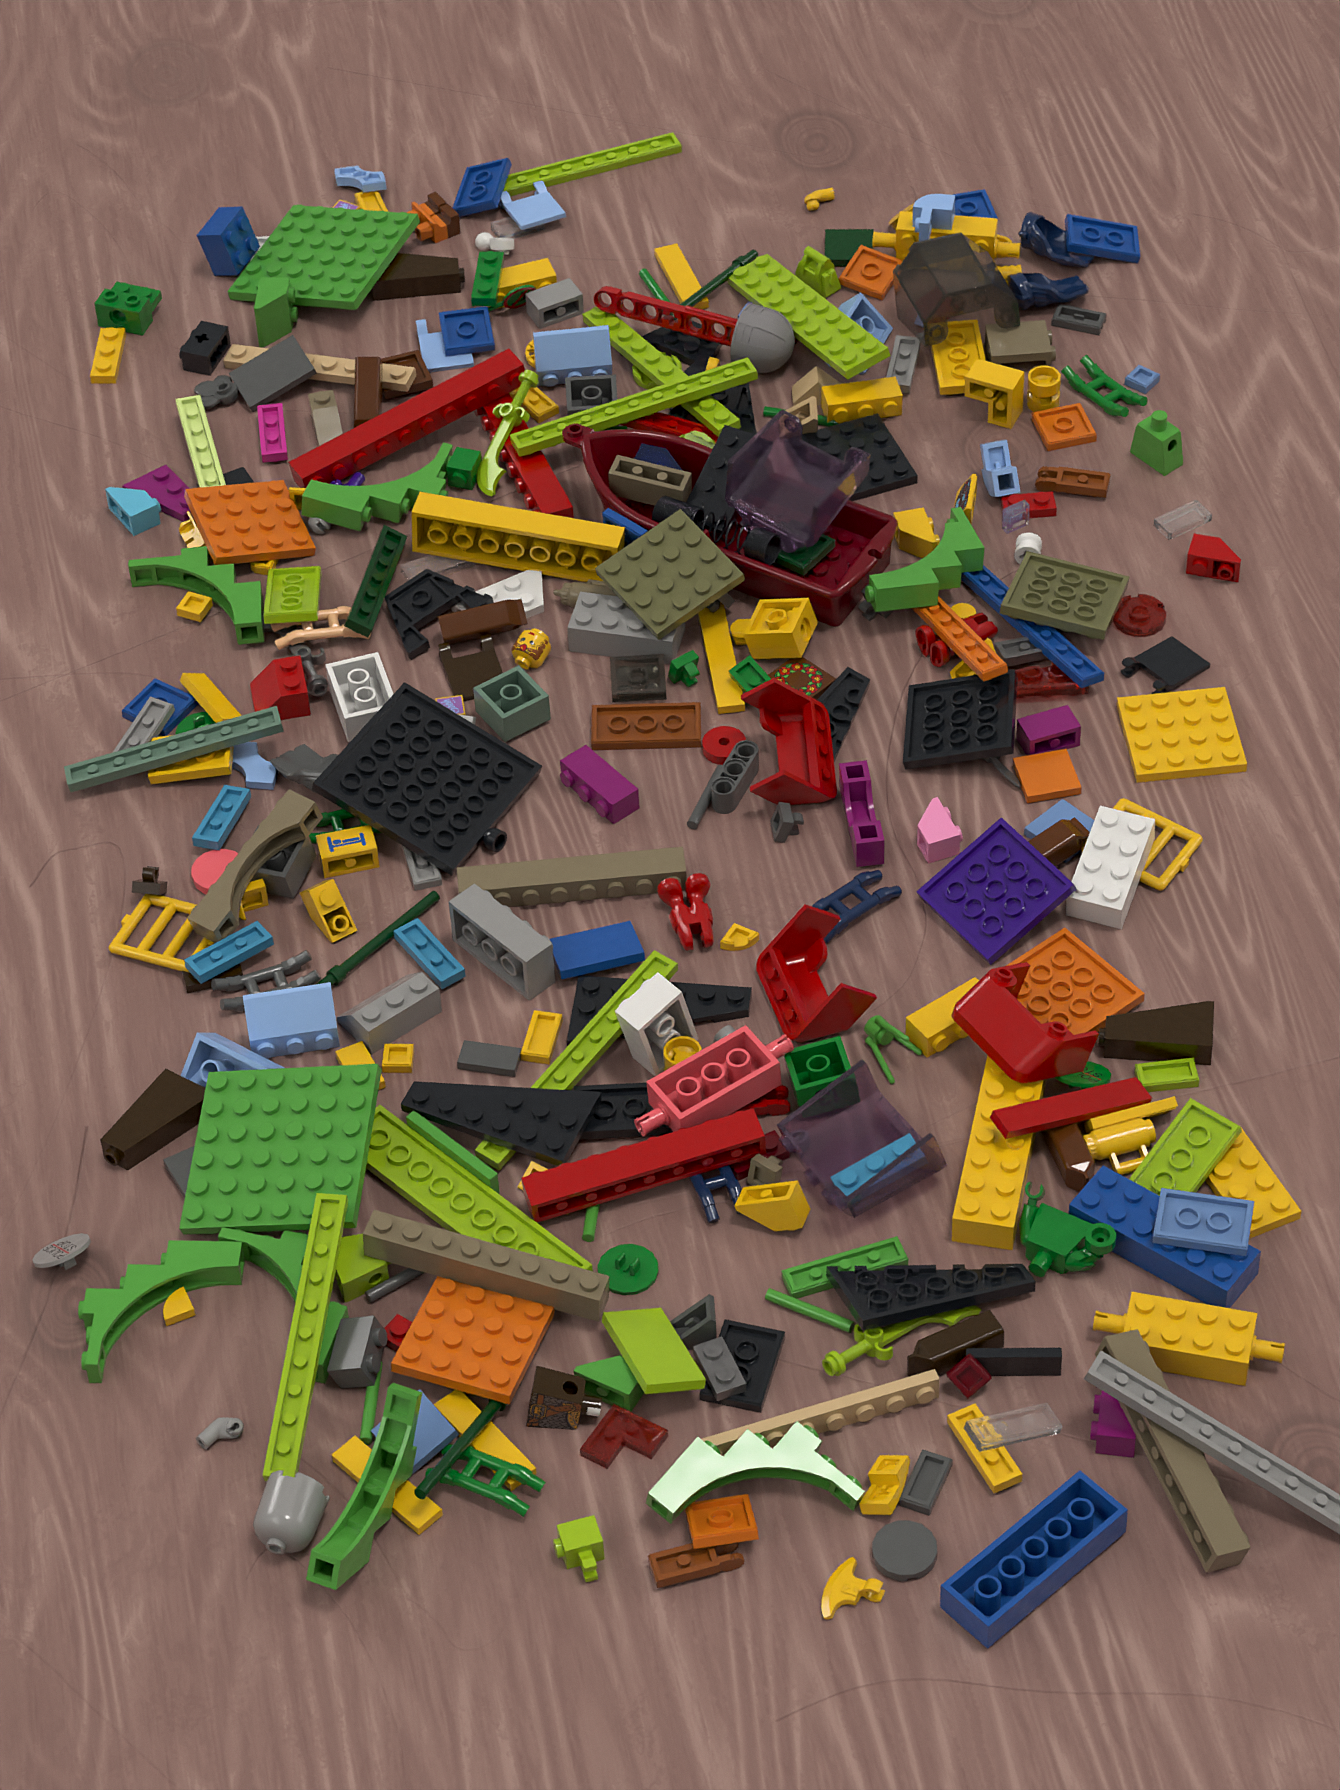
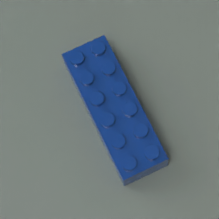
[1068,1165,1261,1308]
[940,1470,1128,1649]

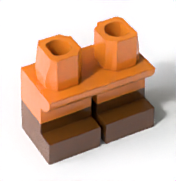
[406,192,461,244]

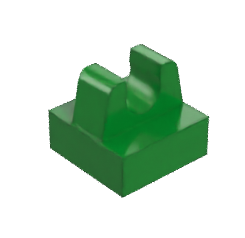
[668,650,700,687]

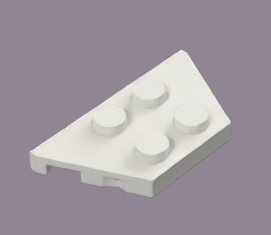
[451,570,544,618]

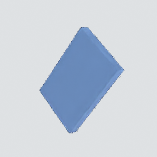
[1153,1188,1254,1256]

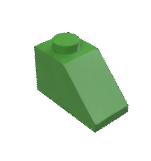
[574,1355,644,1413]

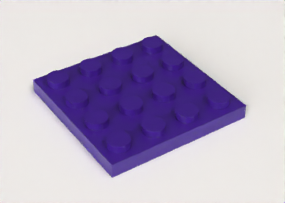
[916,817,1077,965]

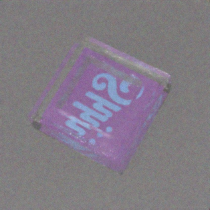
[1002,500,1030,534]

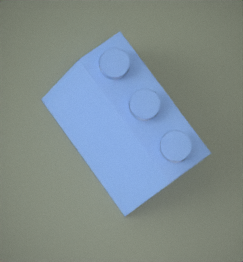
[825,293,893,375]
[533,325,612,386]
[243,982,340,1059]
[181,1032,284,1088]

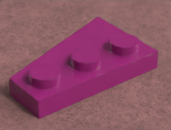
[122,465,192,522]

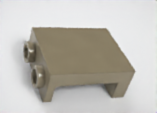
[985,320,1056,366]

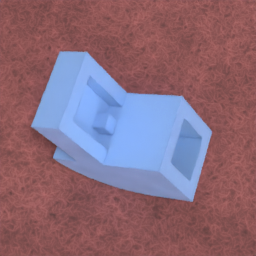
[912,194,955,244]
[980,439,1020,497]

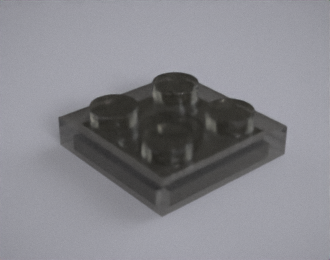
[610,654,667,703]

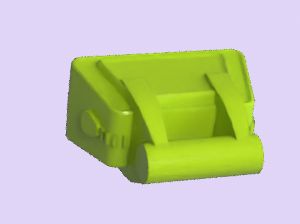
[794,246,841,299]

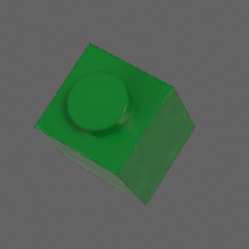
[446,447,482,490]

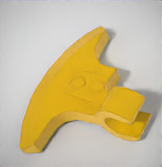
[821,1557,885,1619]

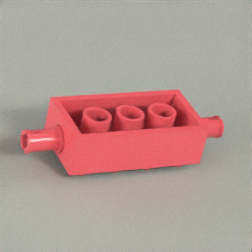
[634,1025,794,1136]

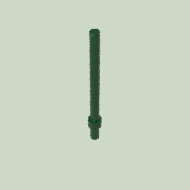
[670,249,759,321]
[317,891,440,986]
[414,1383,521,1499]

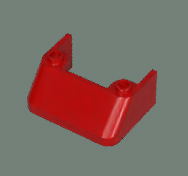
[741,678,837,805]
[756,904,877,1043]
[951,962,1099,1083]

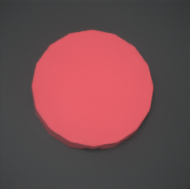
[191,849,238,894]

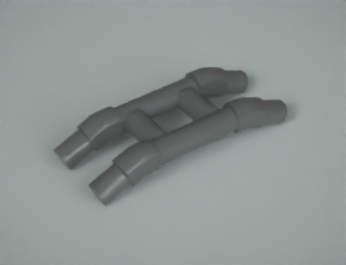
[211,950,321,1011]

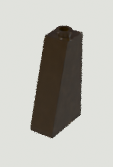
[372,253,465,301]
[1098,1001,1214,1065]
[100,1068,206,1170]

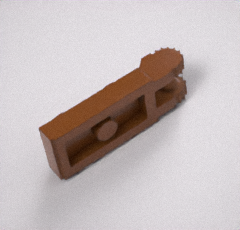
[1035,466,1111,498]
[648,1542,745,1588]

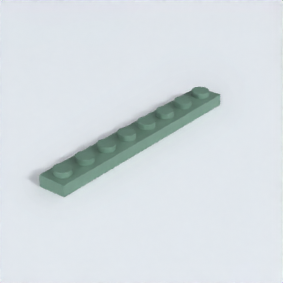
[64,706,284,793]

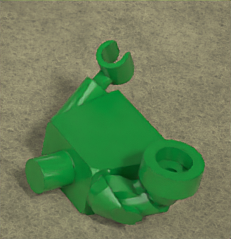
[1019,1181,1116,1277]

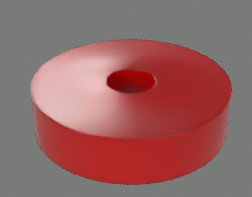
[702,726,746,765]

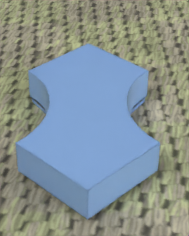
[334,166,387,193]
[232,742,279,790]

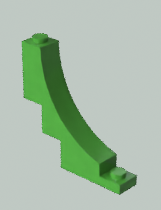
[865,507,985,612]

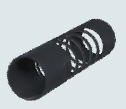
[652,496,781,565]

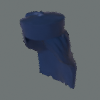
[1018,212,1094,268]
[1007,272,1089,310]

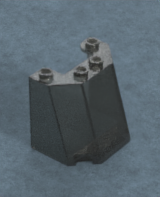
[893,232,1020,347]

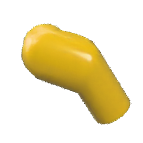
[804,188,834,211]

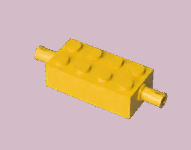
[872,211,1021,275]
[1093,1292,1285,1386]

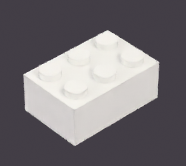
[325,652,393,742]
[615,972,699,1076]

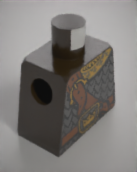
[526,1366,602,1430]

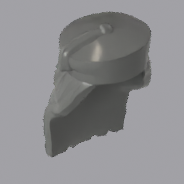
[270,744,339,793]

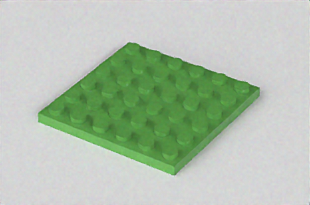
[227,205,420,310]
[179,1064,382,1235]

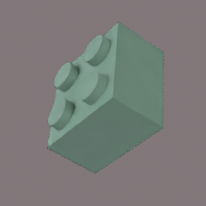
[473,665,551,742]

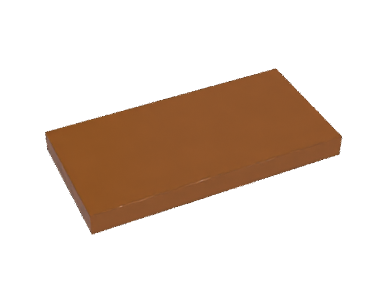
[591,702,701,750]

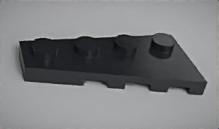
[818,667,870,762]

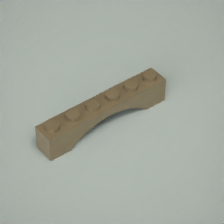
[187,789,323,943]

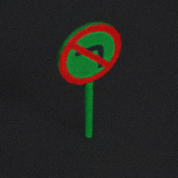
[488,285,537,312]

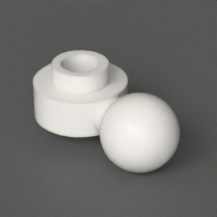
[475,232,514,254]

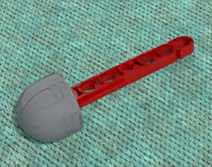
[593,286,795,373]

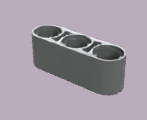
[711,740,759,814]

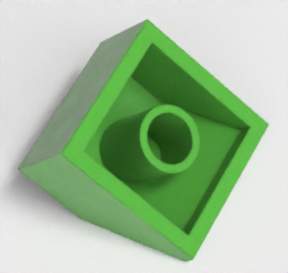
[254,277,298,347]

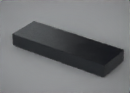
[966,1348,1062,1376]

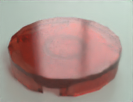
[1113,594,1166,637]

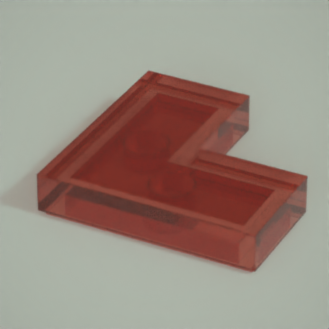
[580,1404,668,1469]

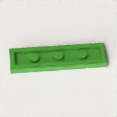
[406,1111,500,1194]
[781,1236,909,1299]

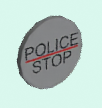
[32,1233,91,1270]

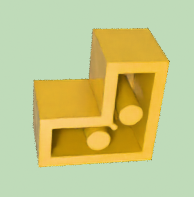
[965,359,1024,429]

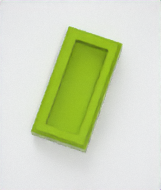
[1134,1058,1199,1092]

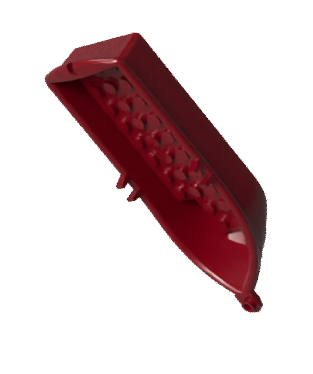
[562,423,898,627]

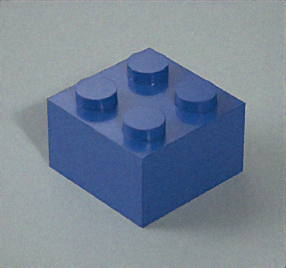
[196,207,260,276]

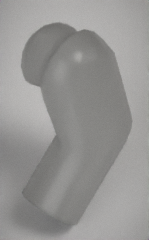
[196,1417,244,1449]

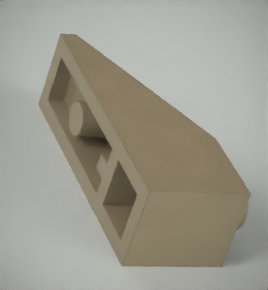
[308,390,343,446]

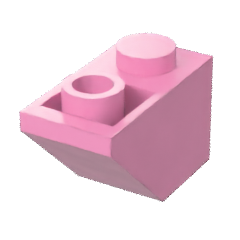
[917,797,963,864]

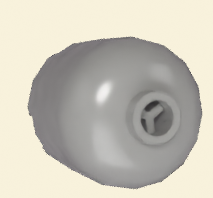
[253,1470,330,1554]

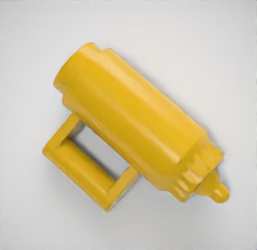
[1083,1118,1156,1175]

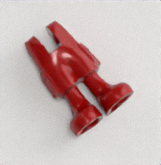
[915,612,998,667]
[657,873,714,951]

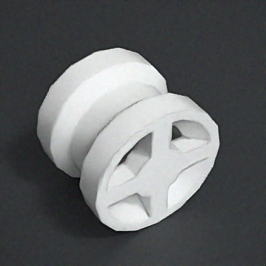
[1014,533,1042,564]

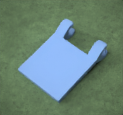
[499,180,566,230]
[416,319,474,373]

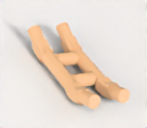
[270,606,371,650]

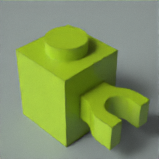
[553,1515,605,1582]

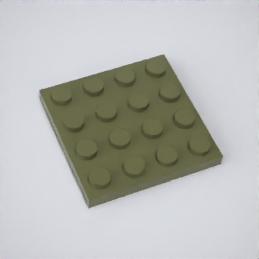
[595,509,745,640]
[999,551,1130,640]

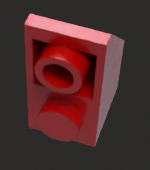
[1186,533,1241,583]

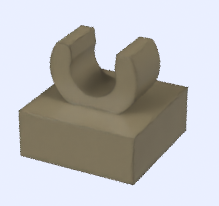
[747,1154,783,1186]

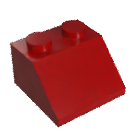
[250,655,311,720]

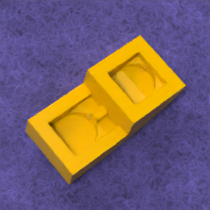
[859,1455,910,1515]

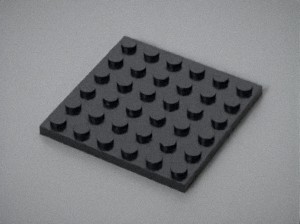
[312,682,542,876]

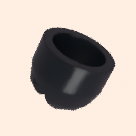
[483,828,507,852]

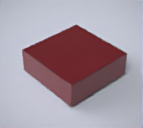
[946,1353,992,1399]

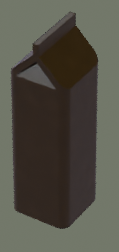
[907,1310,1004,1377]

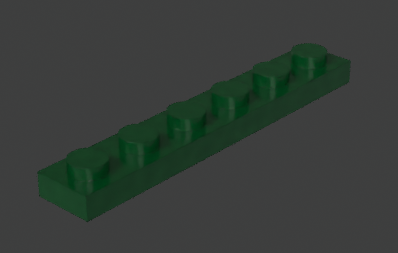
[344,525,408,637]

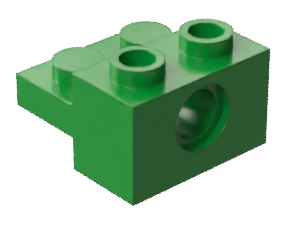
[94,282,162,336]

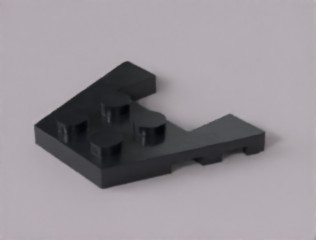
[620,320,723,376]
[668,372,757,436]
[385,569,494,660]

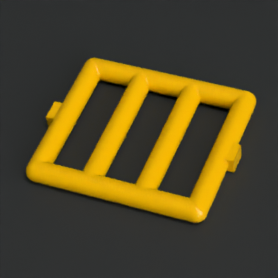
[1081,798,1203,891]
[108,894,214,972]

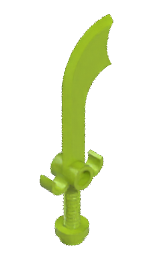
[477,369,539,496]
[822,1305,981,1376]

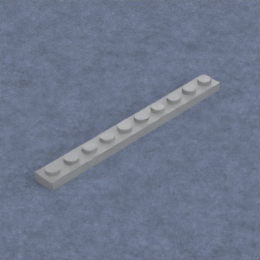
[1084,1351,1340,1534]

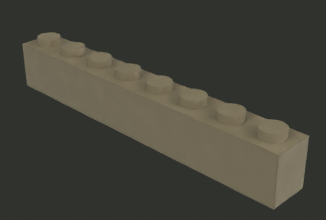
[457,847,687,907]
[363,1210,609,1322]
[1095,1329,1251,1573]

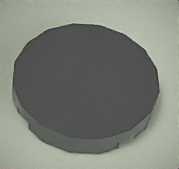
[872,1520,937,1581]

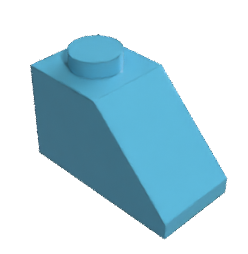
[105,487,161,536]

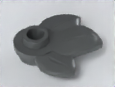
[194,375,238,409]

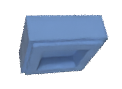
[1124,365,1160,394]

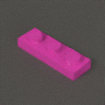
[257,403,288,463]

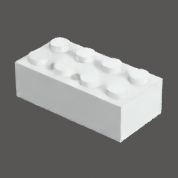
[1066,806,1155,929]

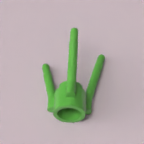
[864,1015,922,1084]

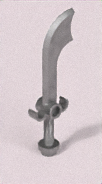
[264,624,328,696]

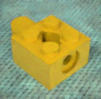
[730,598,818,659]

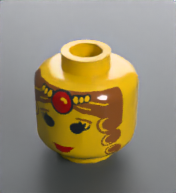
[511,628,551,670]

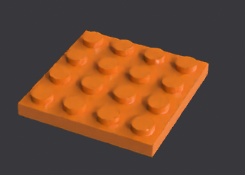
[184,480,316,565]
[1006,927,1145,1035]
[391,1276,554,1405]

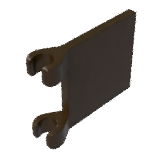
[438,633,503,702]

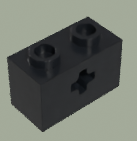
[179,321,231,376]

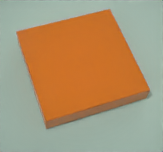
[838,245,905,300]
[1032,403,1097,451]
[1013,749,1082,803]
[685,1494,759,1549]

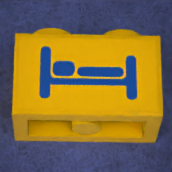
[316,825,380,878]

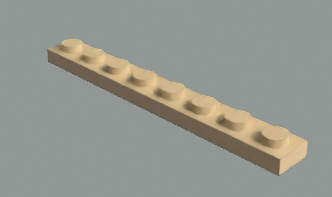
[223,344,417,392]
[702,1369,939,1456]

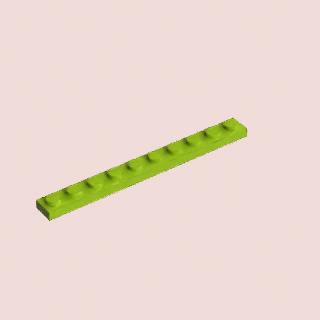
[582,307,741,437]
[510,357,758,457]
[475,950,678,1171]
[262,1193,349,1481]

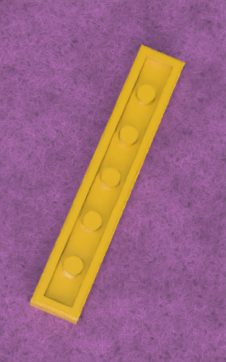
[697,602,745,714]

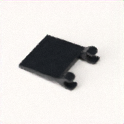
[1120,636,1210,694]

